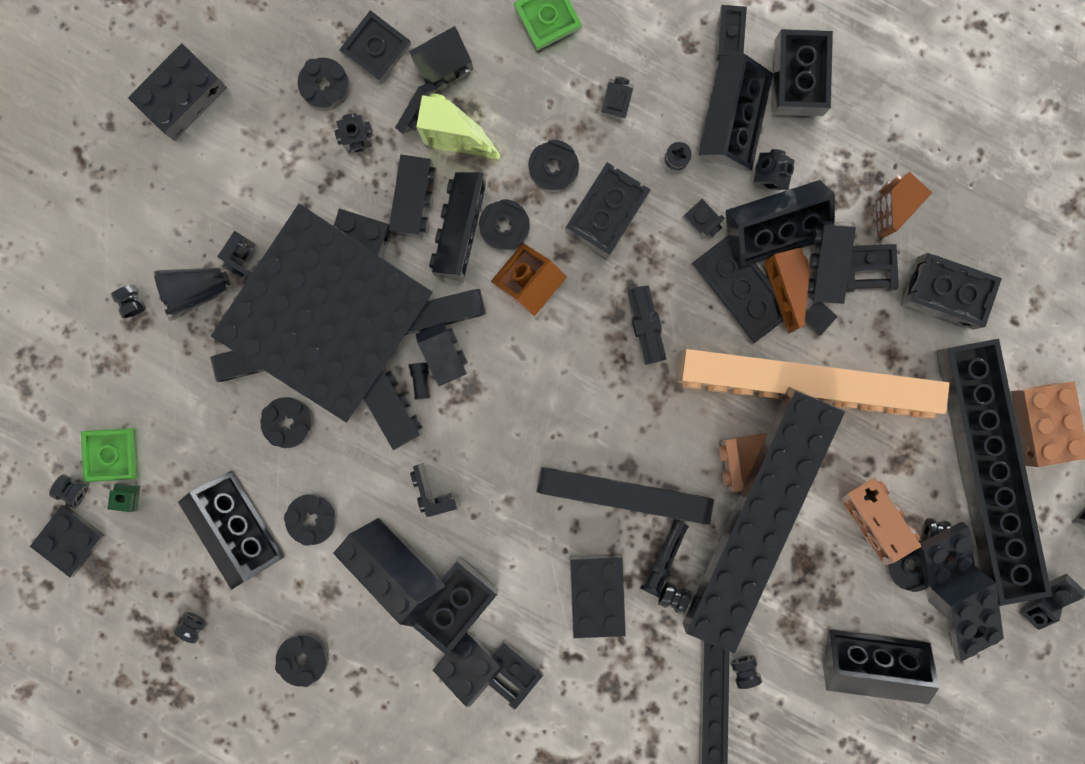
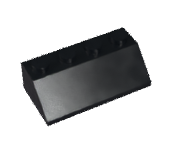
[699,54,773,171]
[429,172,487,282]
[725,180,835,268]
[178,470,284,590]
[333,518,447,627]
[823,629,939,704]

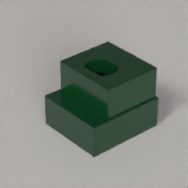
[107,483,141,512]

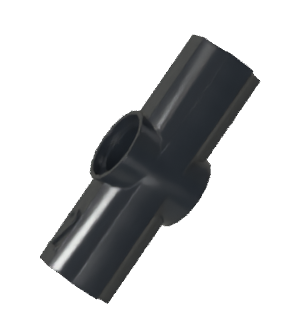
[627,285,667,365]

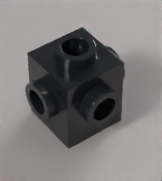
[334,113,374,153]
[753,149,795,190]

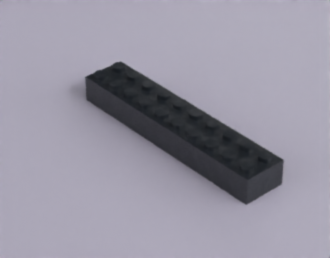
[937,338,1052,606]
[683,387,846,654]

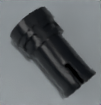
[408,362,430,400]

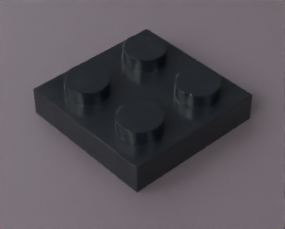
[339,10,411,83]
[29,505,105,578]
[432,631,504,707]

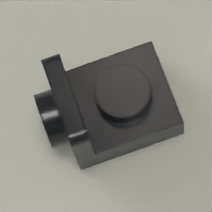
[601,76,634,119]
[683,199,725,239]

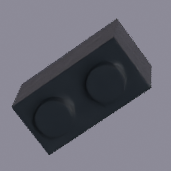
[415,321,468,386]

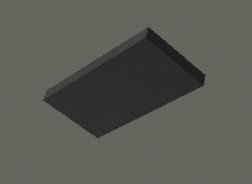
[691,235,784,344]

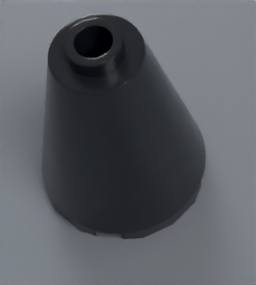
[154,267,231,321]

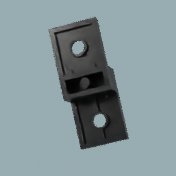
[918,522,1004,662]

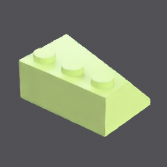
[417,94,500,160]

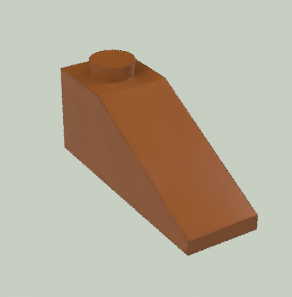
[764,248,810,334]

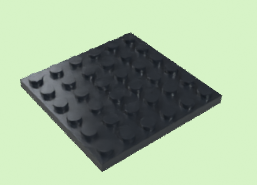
[211,203,433,423]

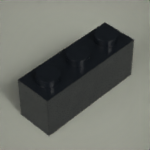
[388,154,437,239]
[808,221,856,304]
[363,368,423,450]

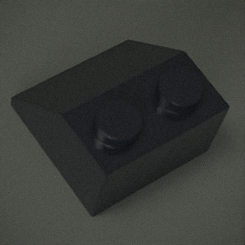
[409,26,474,93]

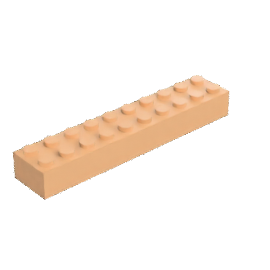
[676,349,949,419]

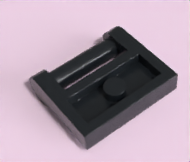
[846,244,899,293]
[489,641,543,710]

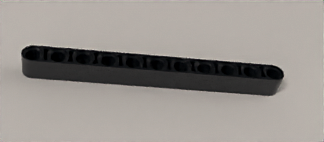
[210,289,487,382]

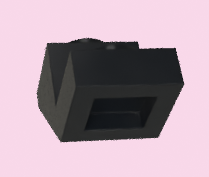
[1020,573,1085,630]

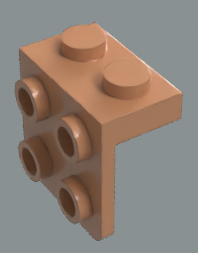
[718,433,768,492]

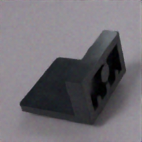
[217,230,256,282]
[410,463,461,518]

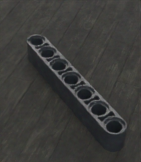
[536,467,715,525]

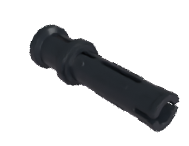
[640,519,689,598]

